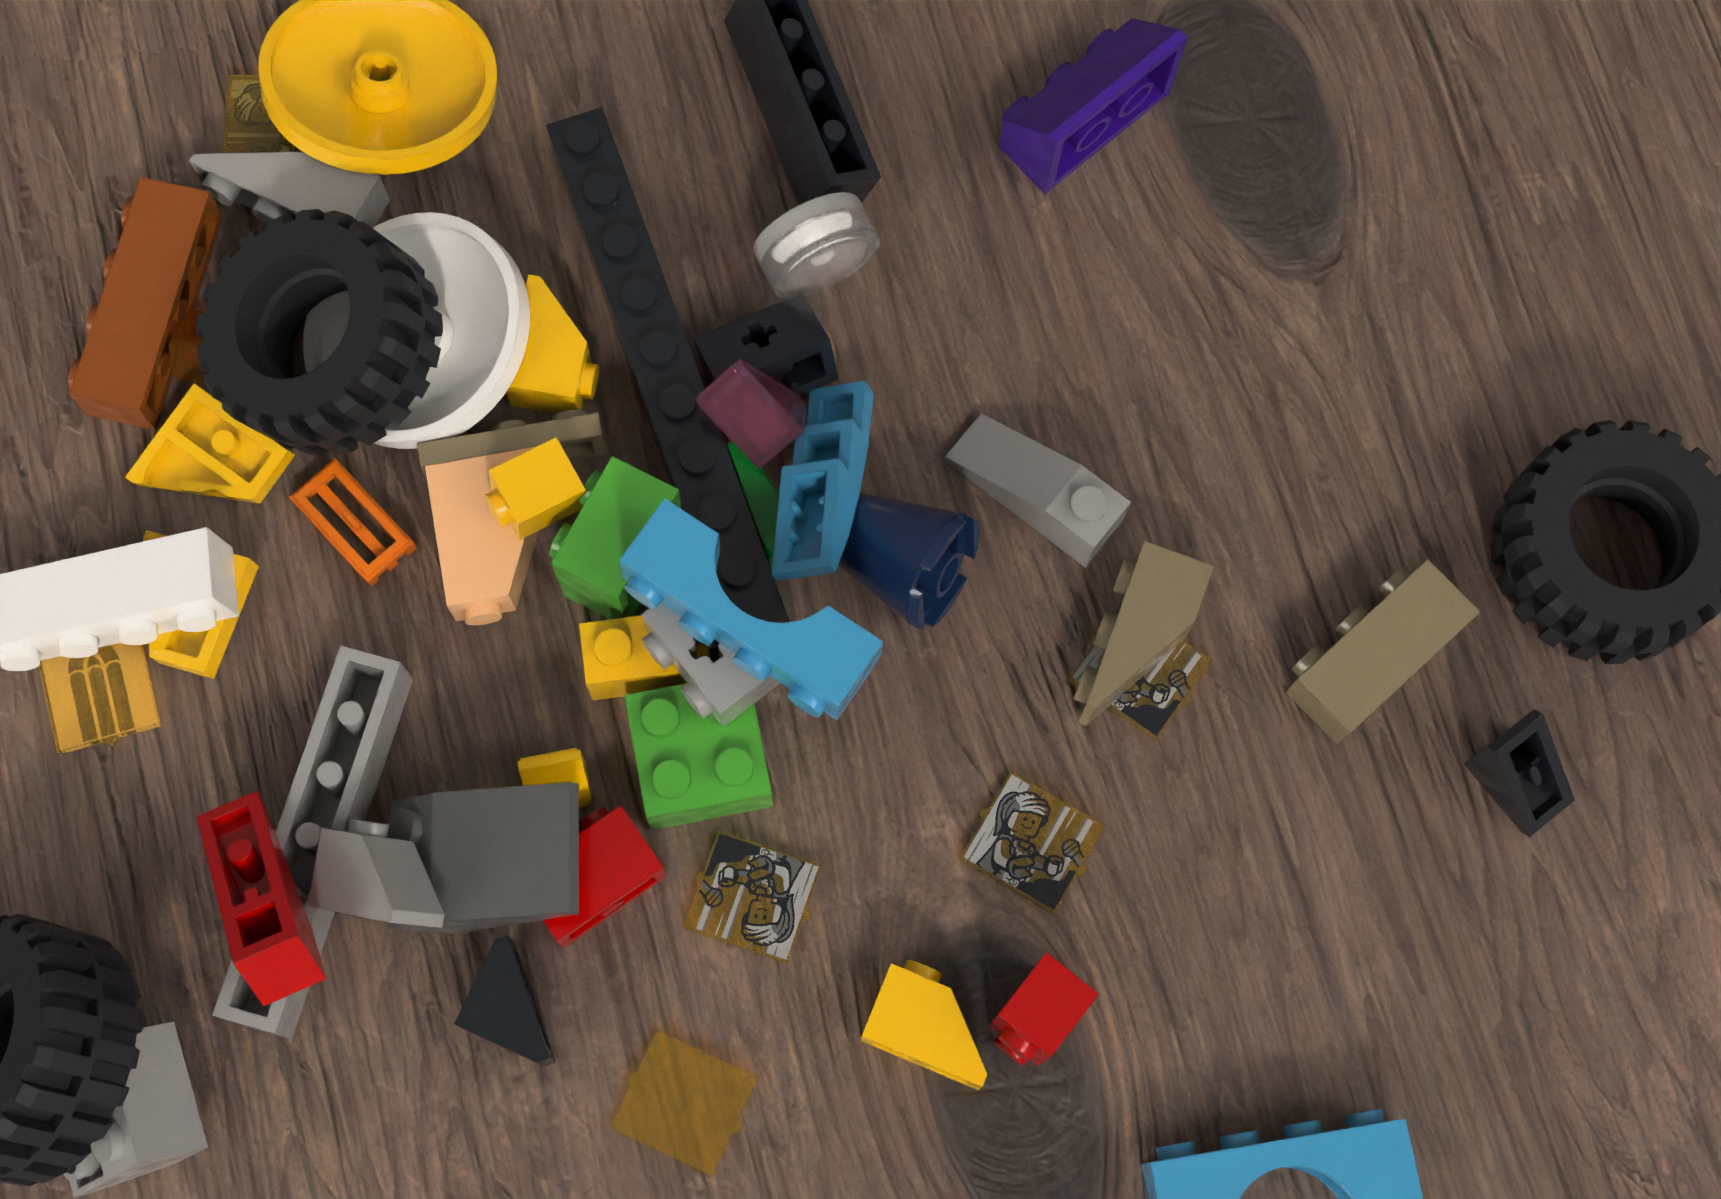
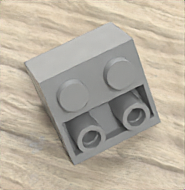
[63,1022,208,1198]

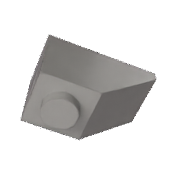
[308,819,444,928]

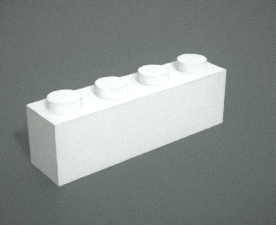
[0,527,239,671]

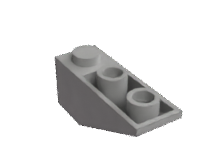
[189,152,390,228]

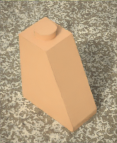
[425,446,539,625]

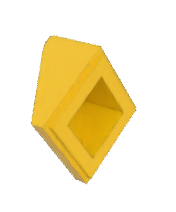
[517,748,592,808]

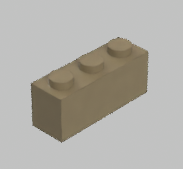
[1286,559,1480,745]

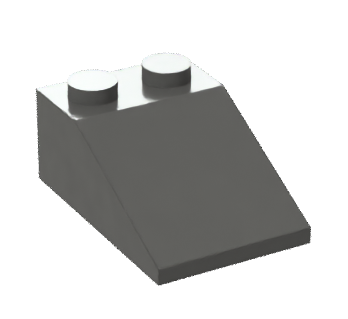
[388,782,579,934]

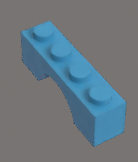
[619,498,883,720]
[1141,1109,1423,1199]

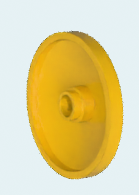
[258,0,497,175]

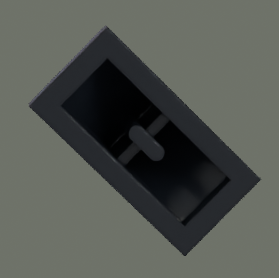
[1464,709,1575,837]
[454,935,556,1067]

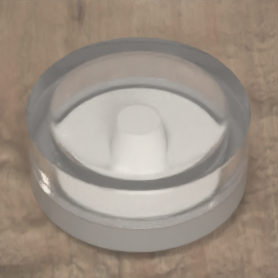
[753,192,880,298]

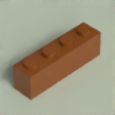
[68,177,224,430]

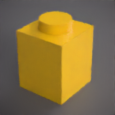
[484,437,586,540]

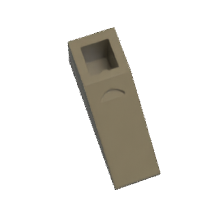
[1073,541,1214,726]

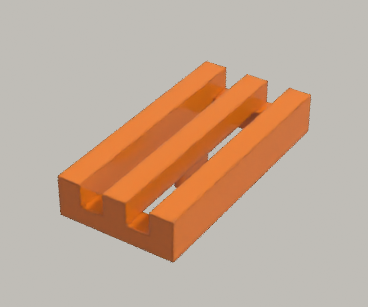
[289,458,417,588]

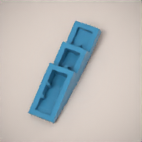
[772,381,874,581]

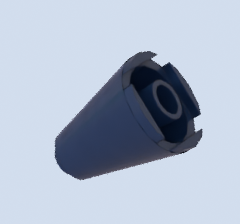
[838,492,980,630]

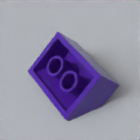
[999,18,1188,194]

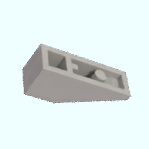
[944,413,1131,568]

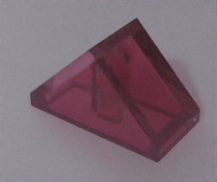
[694,359,807,469]

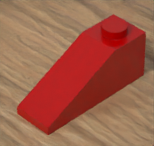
[196,790,326,1006]

